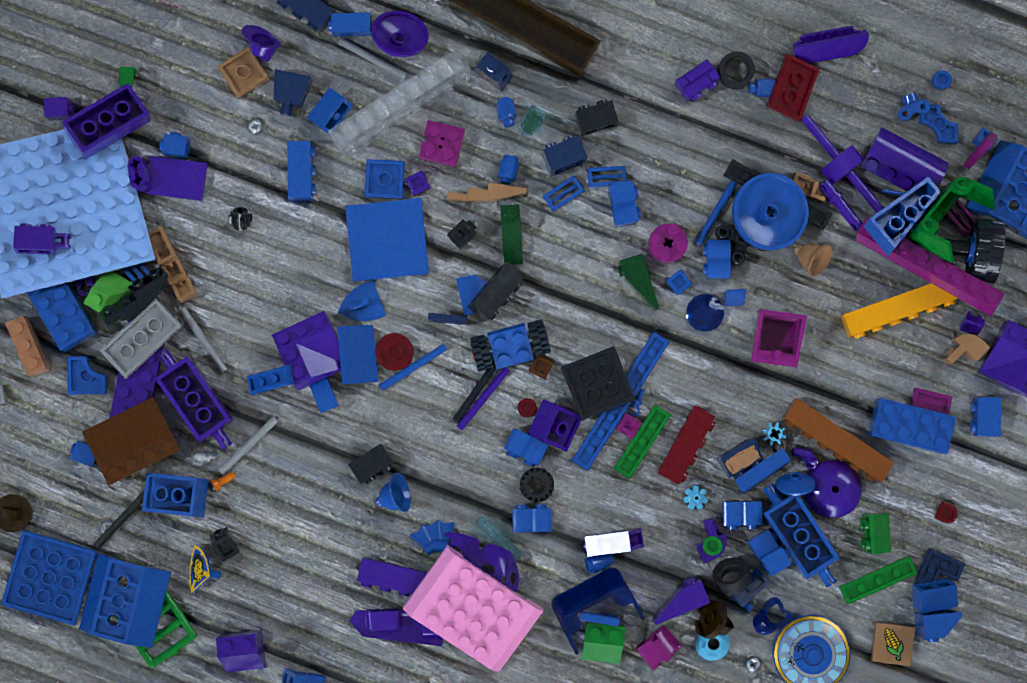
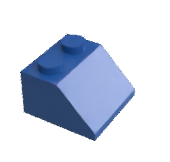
[914,609,963,642]

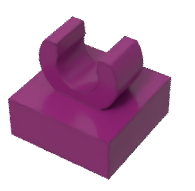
[616,413,642,439]

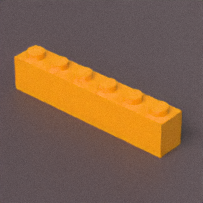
[840,283,958,339]

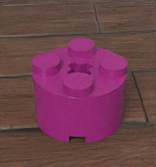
[648,224,688,264]
[635,625,682,671]

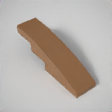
[447,183,527,204]
[148,225,198,304]

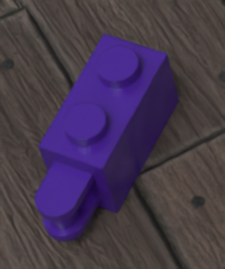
[13,223,71,255]

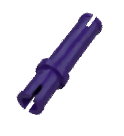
[819,179,863,231]

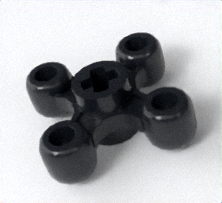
[715,225,767,266]

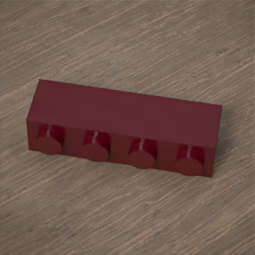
[657,406,716,485]

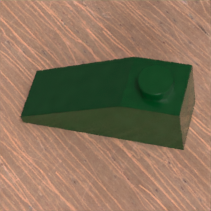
[500,204,523,265]
[617,254,660,311]

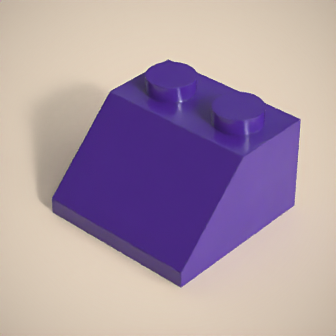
[528,399,581,452]

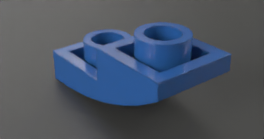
[310,378,339,414]

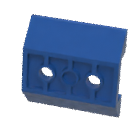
[966,140,1027,239]
[79,553,171,648]

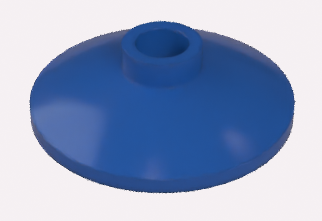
[776,472,815,496]

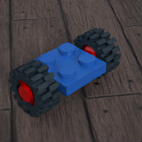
[469,319,551,372]

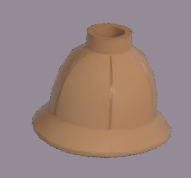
[794,243,832,277]

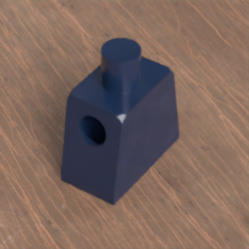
[274,69,313,117]

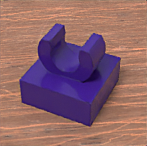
[959,311,985,336]

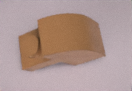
[942,334,990,365]

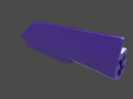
[349,608,443,646]

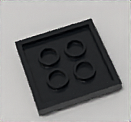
[561,346,636,421]

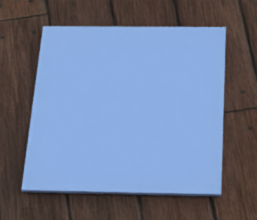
[0,130,155,299]

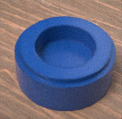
[932,70,952,90]

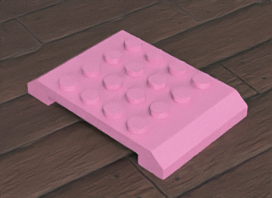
[403,545,543,672]

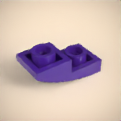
[820,145,864,184]

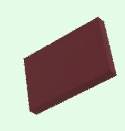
[766,54,820,122]

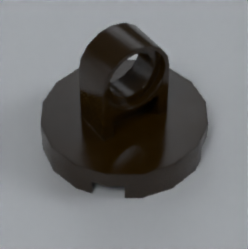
[0,494,33,533]
[695,600,734,639]

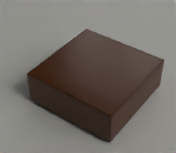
[528,355,554,380]

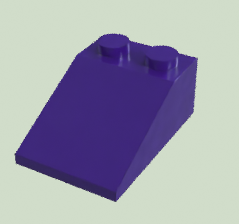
[652,577,710,625]

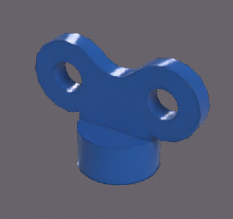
[898,93,931,121]

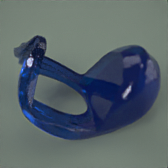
[753,597,793,636]

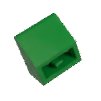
[859,512,891,554]

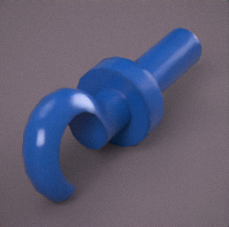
[628,388,645,417]

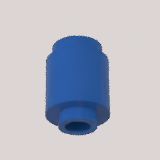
[497,155,519,185]

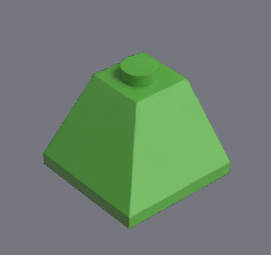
[84,271,133,321]

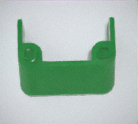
[906,177,996,263]

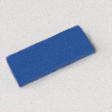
[735,449,791,494]

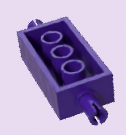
[155,349,234,451]

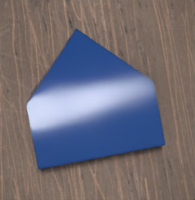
[456,274,487,316]

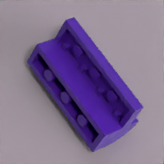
[860,127,949,191]

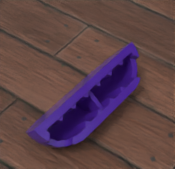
[793,26,869,63]

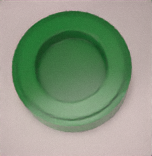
[702,536,722,556]

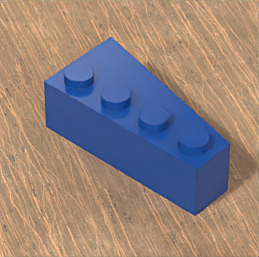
[864,177,941,256]

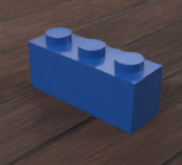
[287,141,316,201]

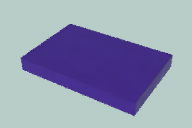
[145,156,208,202]

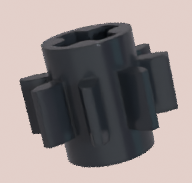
[228,207,252,231]

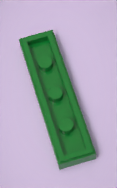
[613,404,671,479]
[838,555,918,605]

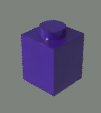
[44,97,75,121]

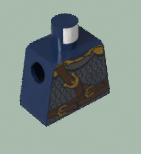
[473,52,513,92]

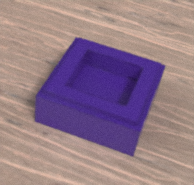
[405,171,431,196]

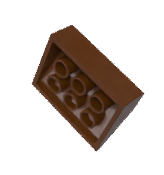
[82,397,180,485]

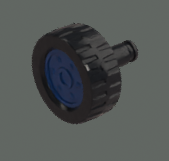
[943,219,1006,285]

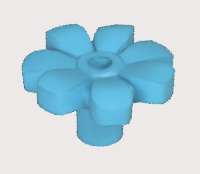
[683,485,708,510]

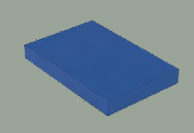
[337,325,379,385]

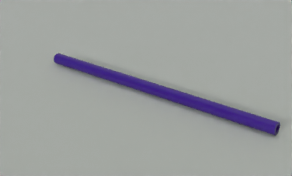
[801,114,906,239]

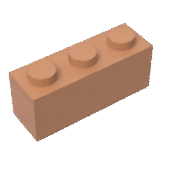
[5,316,51,377]

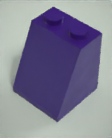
[216,629,266,673]

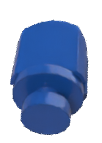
[748,79,776,97]
[497,97,517,128]

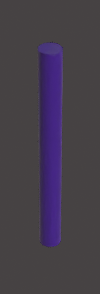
[457,367,510,431]

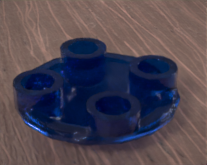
[686,294,724,332]

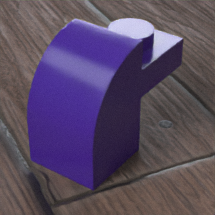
[695,518,727,563]

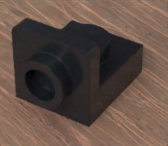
[210,527,240,562]

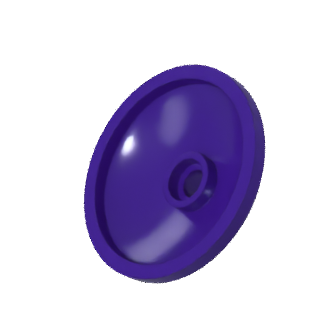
[371,11,429,57]
[804,460,862,518]

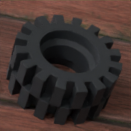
[520,467,554,502]

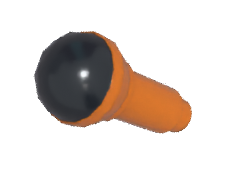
[208,471,236,492]

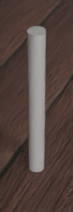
[338,37,408,80]
[179,307,228,373]
[218,416,279,475]

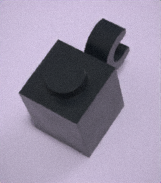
[447,219,477,251]

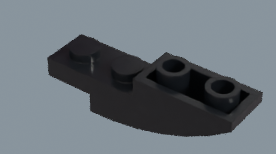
[98,267,168,326]

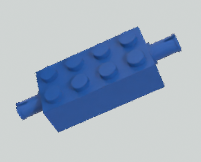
[762,483,839,588]

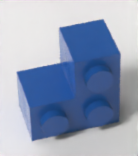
[608,181,641,228]
[746,529,792,576]

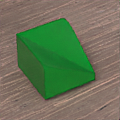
[119,67,138,87]

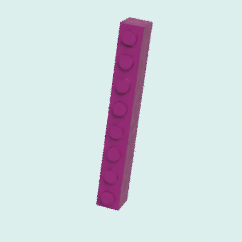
[855,218,1005,316]

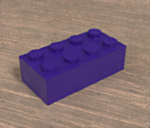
[62,83,151,160]

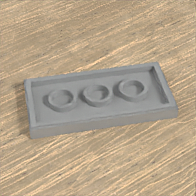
[100,298,183,379]

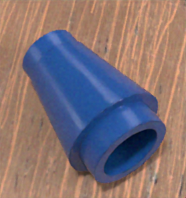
[584,553,614,574]

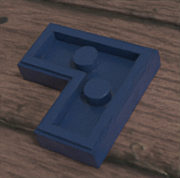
[914,548,965,584]

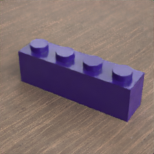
[357,557,427,597]

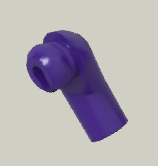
[792,447,818,470]

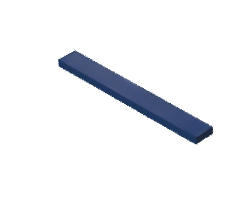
[571,332,670,471]

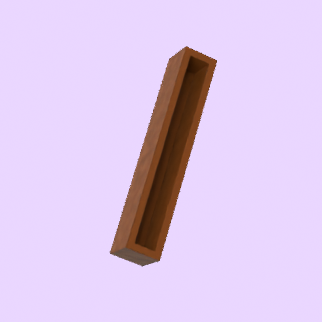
[782,399,894,483]

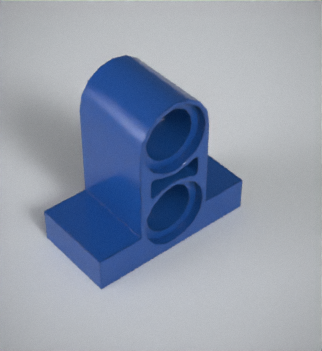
[281,668,326,683]

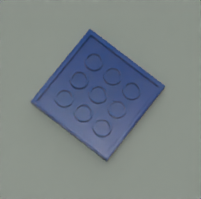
[345,198,429,282]
[1,530,98,626]

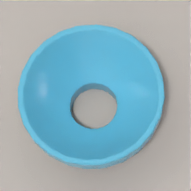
[694,633,730,661]

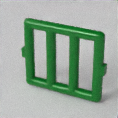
[116,590,198,668]

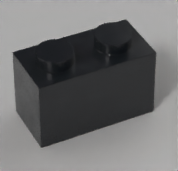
[575,99,619,136]
[348,443,394,485]

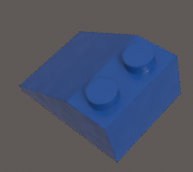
[142,473,209,518]

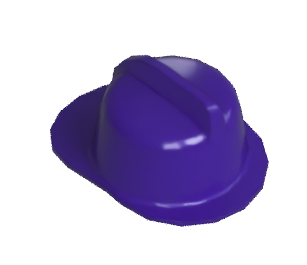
[241,25,281,61]

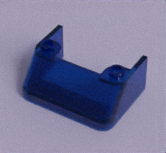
[551,567,645,655]

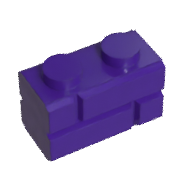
[675,59,720,102]

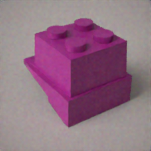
[751,309,807,368]

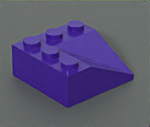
[272,311,341,391]
[978,320,1027,398]

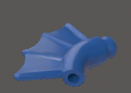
[410,520,455,555]

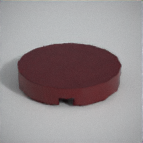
[375,333,414,371]

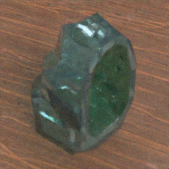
[519,105,548,136]

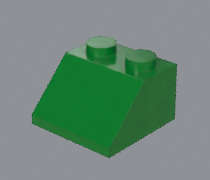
[581,621,625,664]

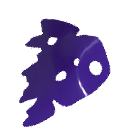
[445,532,519,592]

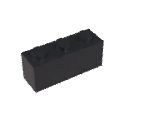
[467,262,524,322]

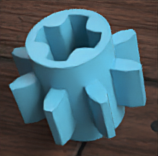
[762,422,786,446]

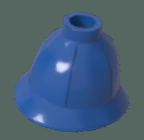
[376,473,411,512]

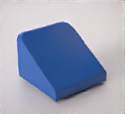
[724,289,746,306]

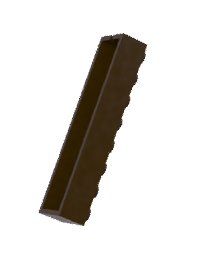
[449,0,601,78]

